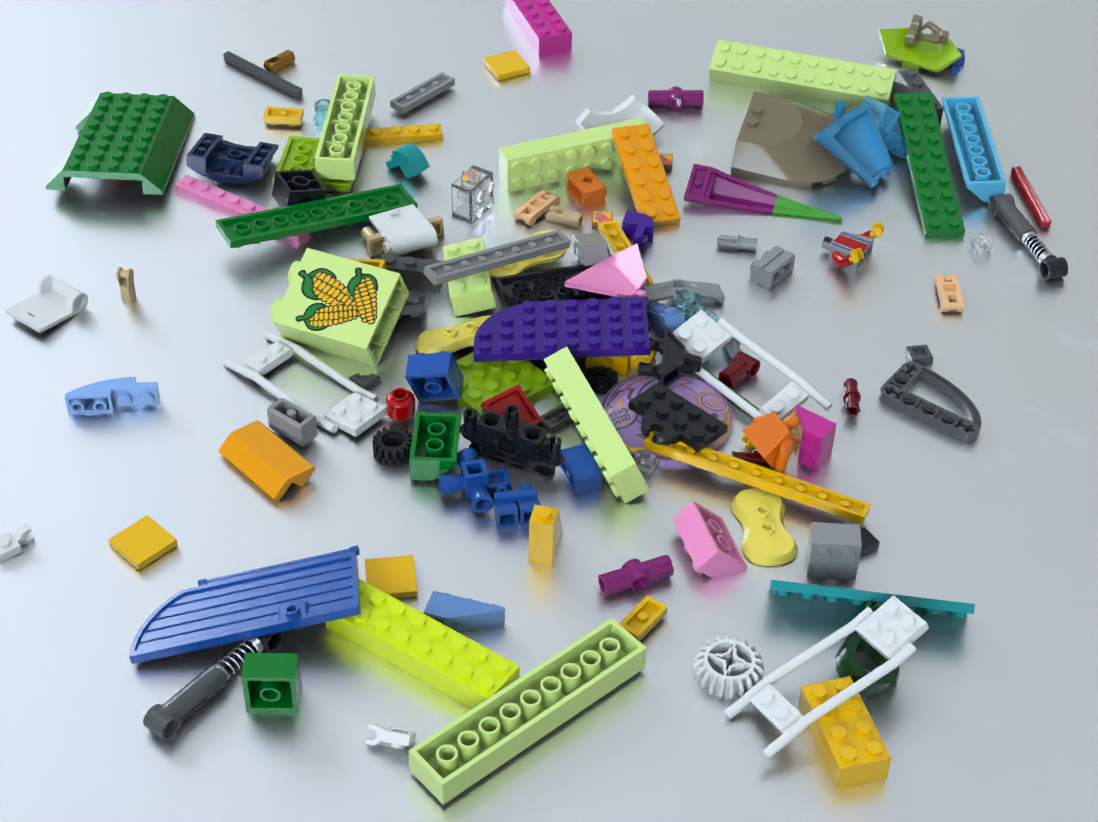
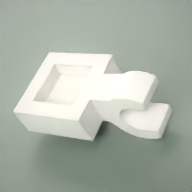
[0,524,35,563]
[366,723,416,749]

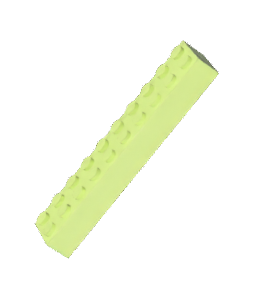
[709,39,896,107]
[408,618,646,805]

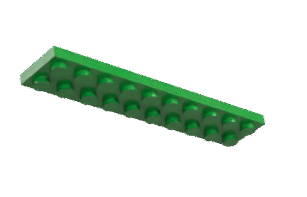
[893,93,965,237]
[216,184,418,248]

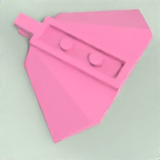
[565,243,647,305]

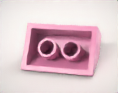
[673,501,747,578]

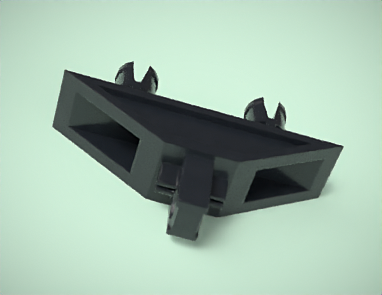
[638,325,702,387]

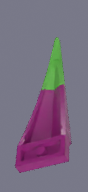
[684,164,842,221]

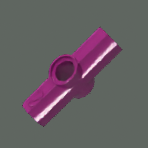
[648,86,704,110]
[598,555,674,596]

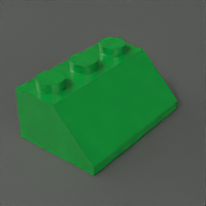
[409,412,462,480]

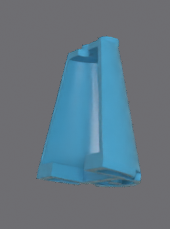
[864,95,907,158]
[814,101,894,188]

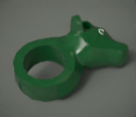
[835,600,900,696]

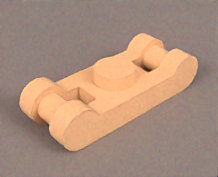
[514,190,560,226]
[934,274,964,312]

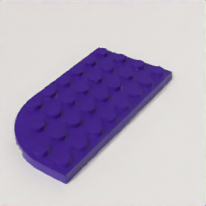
[473,296,650,362]

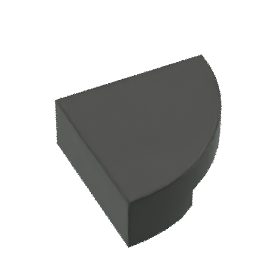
[349,373,381,390]

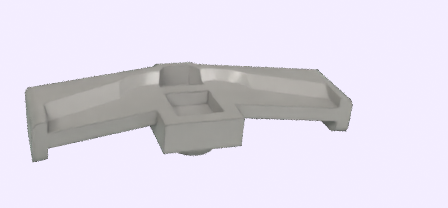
[640,279,725,307]

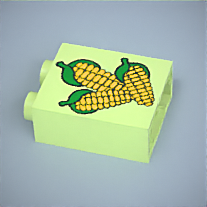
[270,248,410,368]

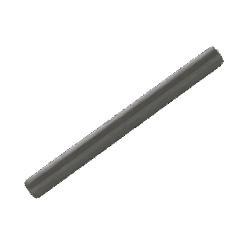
[223,51,303,98]

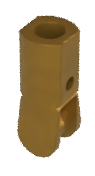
[263,50,295,73]

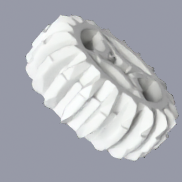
[694,636,764,700]

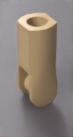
[545,206,583,228]
[116,267,137,303]

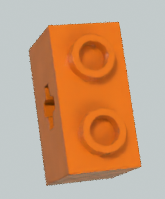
[566,167,607,209]

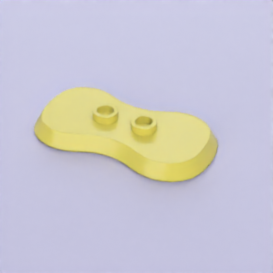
[490,230,568,279]
[416,315,490,353]
[731,488,798,566]

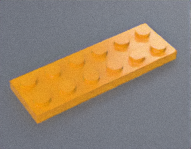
[611,124,681,226]

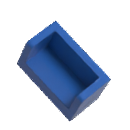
[559,444,603,497]

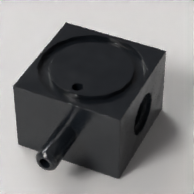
[272,169,333,207]

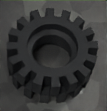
[372,425,412,467]

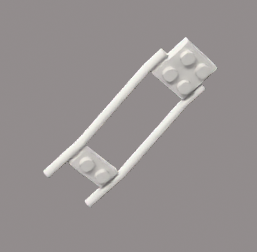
[672,310,832,421]
[223,331,387,437]
[724,595,929,759]

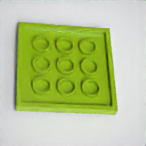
[273,136,364,192]
[456,352,555,419]

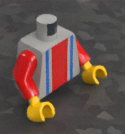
[822,222,885,275]

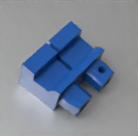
[494,483,541,529]

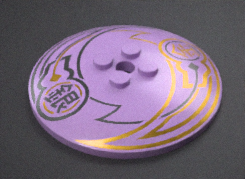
[601,373,734,465]

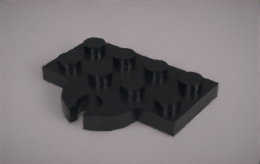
[628,382,728,453]

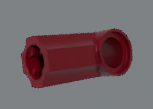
[718,351,761,387]

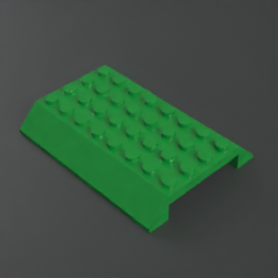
[45,92,195,195]

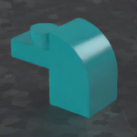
[386,143,430,179]

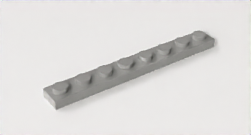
[423,229,571,285]

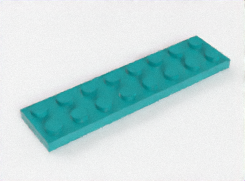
[769,580,975,618]

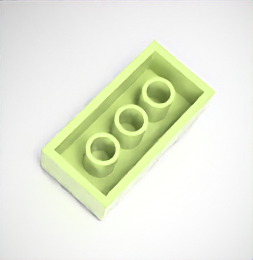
[443,237,496,317]

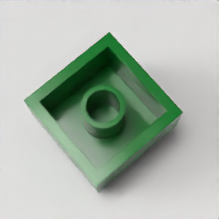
[241,652,302,712]

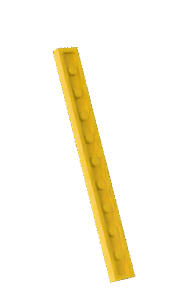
[643,431,871,525]

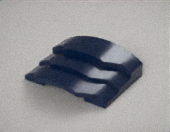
[187,133,279,184]

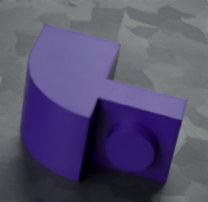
[622,211,654,254]

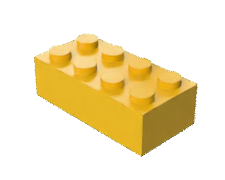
[798,676,891,789]

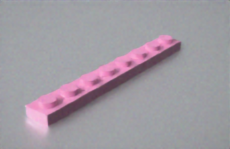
[174,175,311,243]

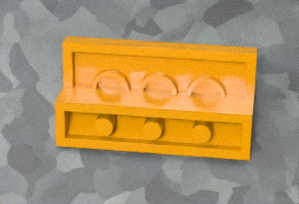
[218,420,316,501]

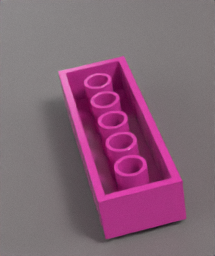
[504,0,572,57]

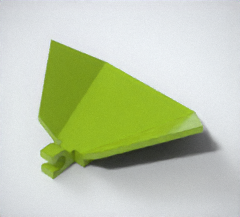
[879,28,961,72]

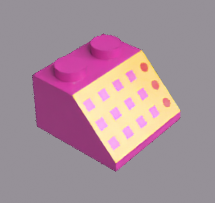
[791,405,837,472]

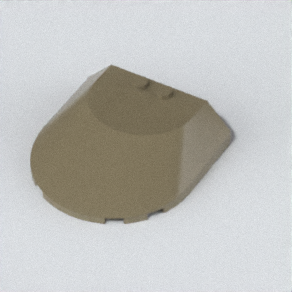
[731,92,849,188]

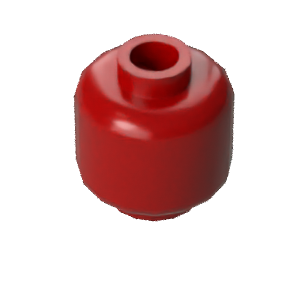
[386,388,416,422]

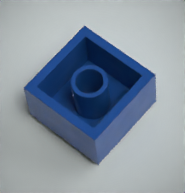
[405,351,464,402]

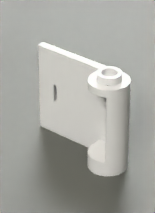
[369,204,438,256]
[5,274,88,333]

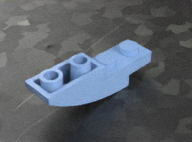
[65,377,160,413]

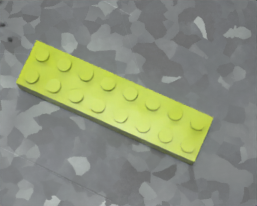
[325,579,520,709]

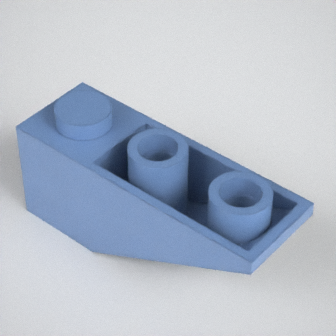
[646,302,685,339]
[423,591,505,633]

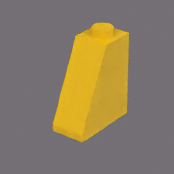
[529,505,562,566]

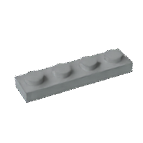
[390,72,455,114]

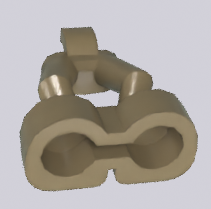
[904,14,949,47]

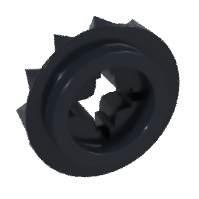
[584,364,618,392]

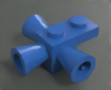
[438,448,512,513]

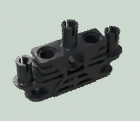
[460,404,565,478]

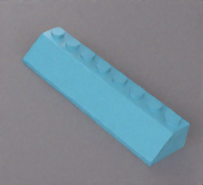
[941,96,1006,202]

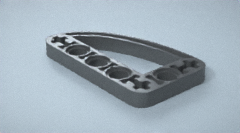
[879,361,982,443]

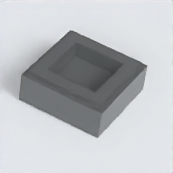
[905,345,933,365]

